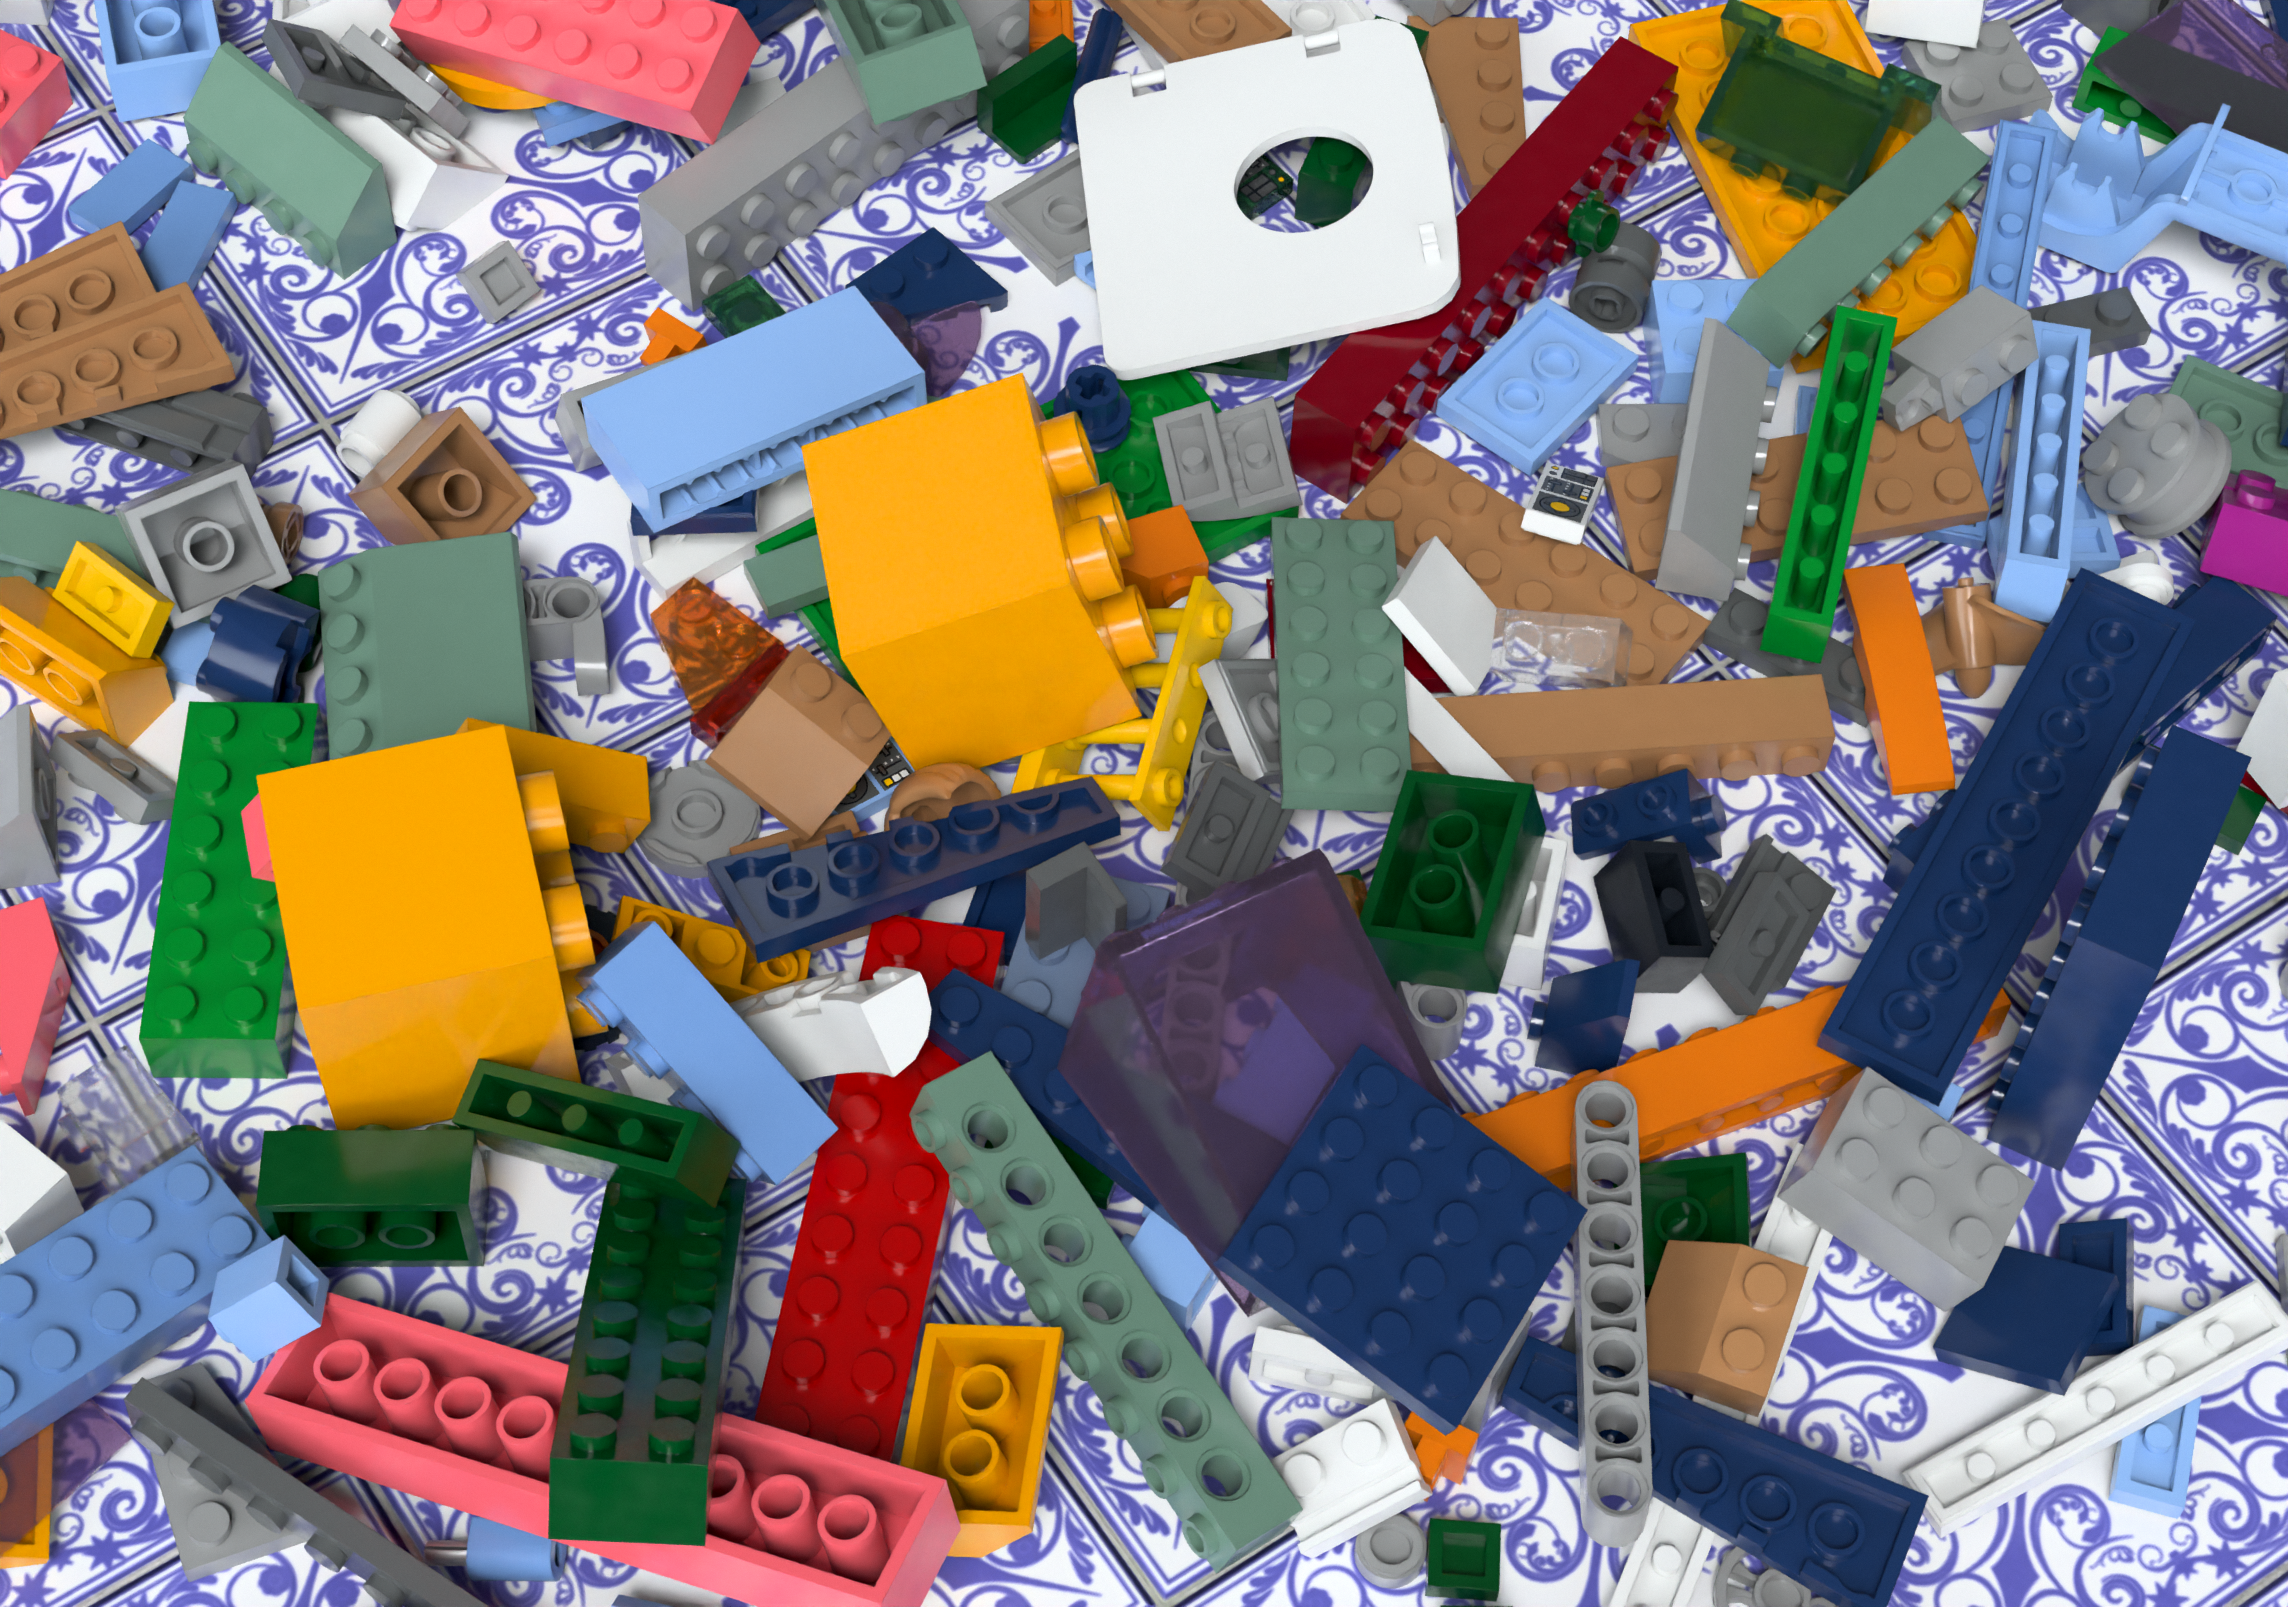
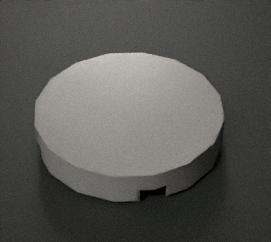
[636,759,762,879]

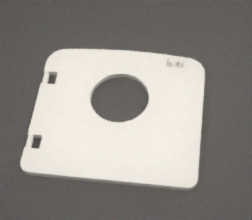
[1074,19,1461,380]

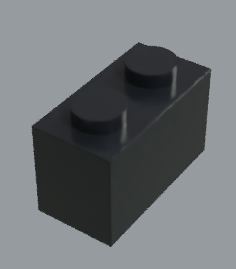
[1593,840,1714,994]

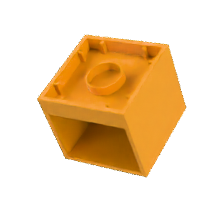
[801,373,1159,771]
[256,724,609,1130]

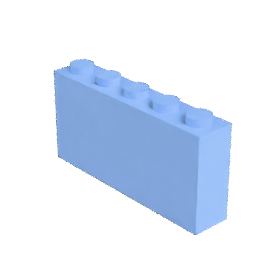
[581,285,927,533]

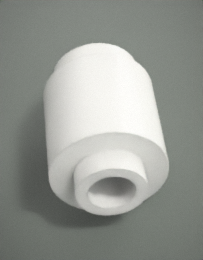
[336,390,422,478]

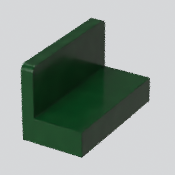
[977,34,1077,164]

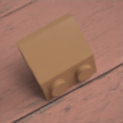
[348,406,537,545]
[705,644,891,842]
[1645,1240,1809,1417]

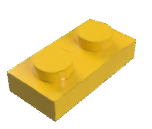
[52,541,175,659]

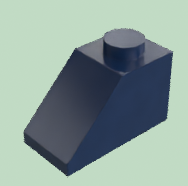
[1527,958,1640,1075]

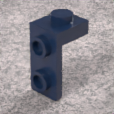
[1571,768,1727,864]

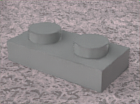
[47,729,176,825]

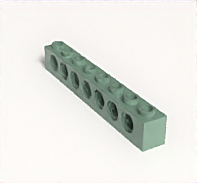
[909,1051,1303,1574]

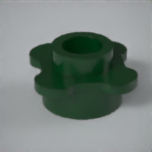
[1568,189,1620,258]

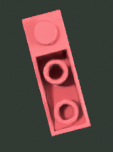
[0,897,72,1117]

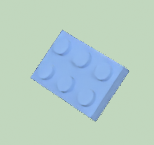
[1436,296,1639,477]

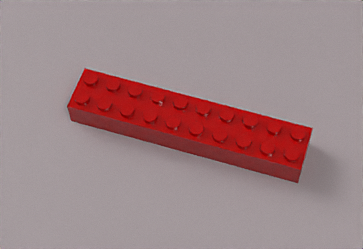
[754,915,1005,1465]

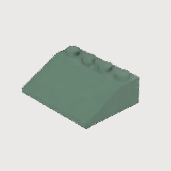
[318,531,537,760]

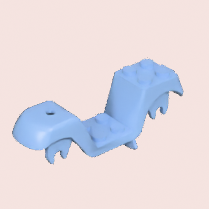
[2028,103,2288,273]

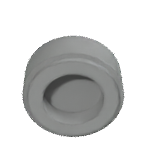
[1354,1513,1427,1589]

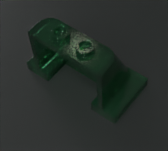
[1695,0,1942,207]

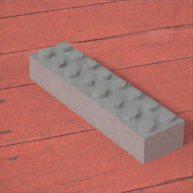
[638,0,1029,312]

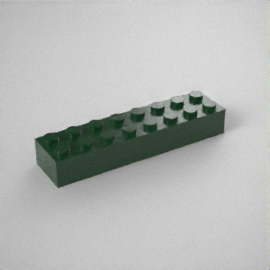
[548,1176,747,1546]

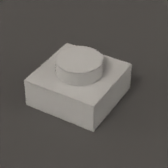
[455,240,541,324]

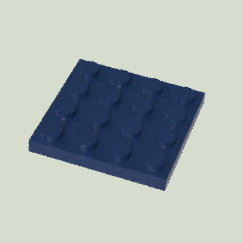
[1213,1043,1588,1436]

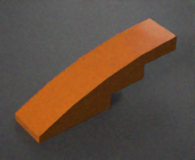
[1841,563,1956,796]

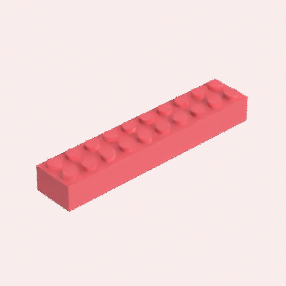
[244,1292,961,1607]

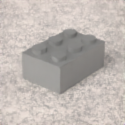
[1777,1066,2035,1312]

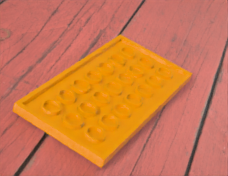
[1628,0,1977,374]

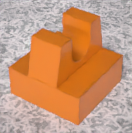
[640,307,708,366]
[1404,1411,1480,1502]

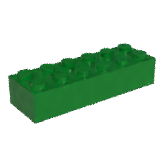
[139,701,329,1079]

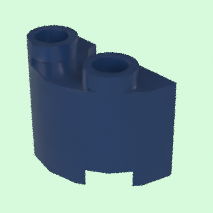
[196,585,320,703]

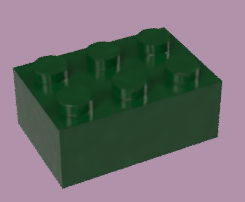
[1354,770,1547,994]
[256,1124,490,1267]

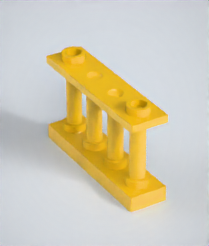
[1010,576,1233,832]

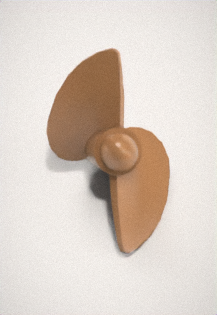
[1920,577,2047,699]

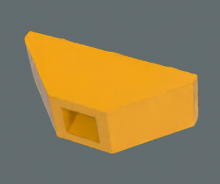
[611,895,811,1004]

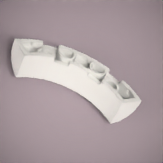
[604,967,932,1106]

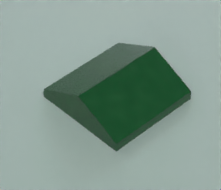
[1613,1152,1752,1297]

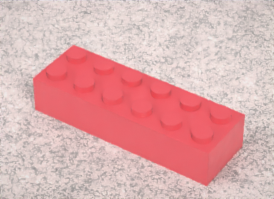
[389,0,761,145]

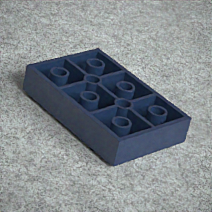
[1984,724,2252,1172]

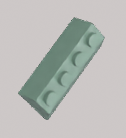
[183,41,397,280]

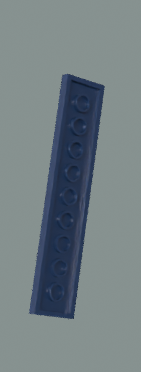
[1816,567,2197,1107]

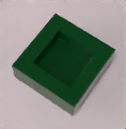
[1425,1518,1501,1602]

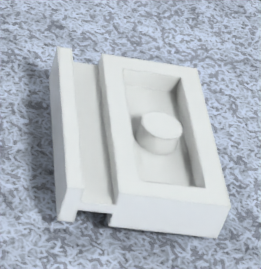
[1270,1398,1433,1559]

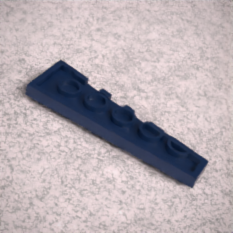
[707,776,1121,964]
[927,968,1289,1259]
[1500,1335,1929,1607]

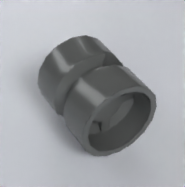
[1568,222,1662,333]

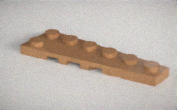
[0,281,236,440]

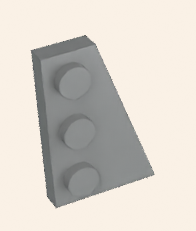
[131,1362,306,1582]

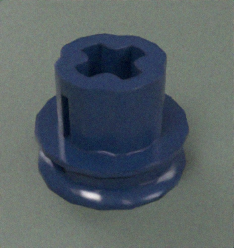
[1053,365,1131,454]

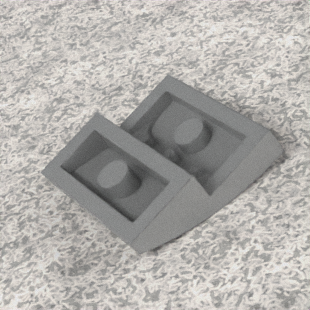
[1152,396,1303,521]

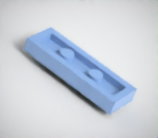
[2108,1305,2202,1519]

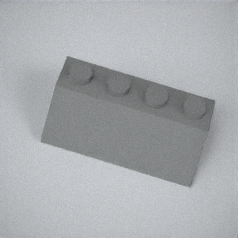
[1655,317,1778,602]

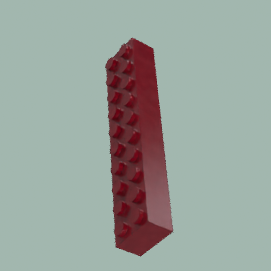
[1289,36,1679,504]

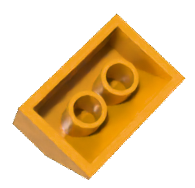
[0,576,174,749]
[900,1323,1065,1558]

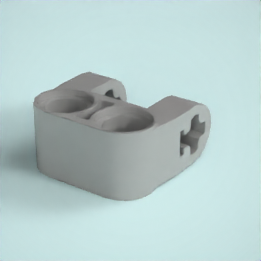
[522,576,610,696]

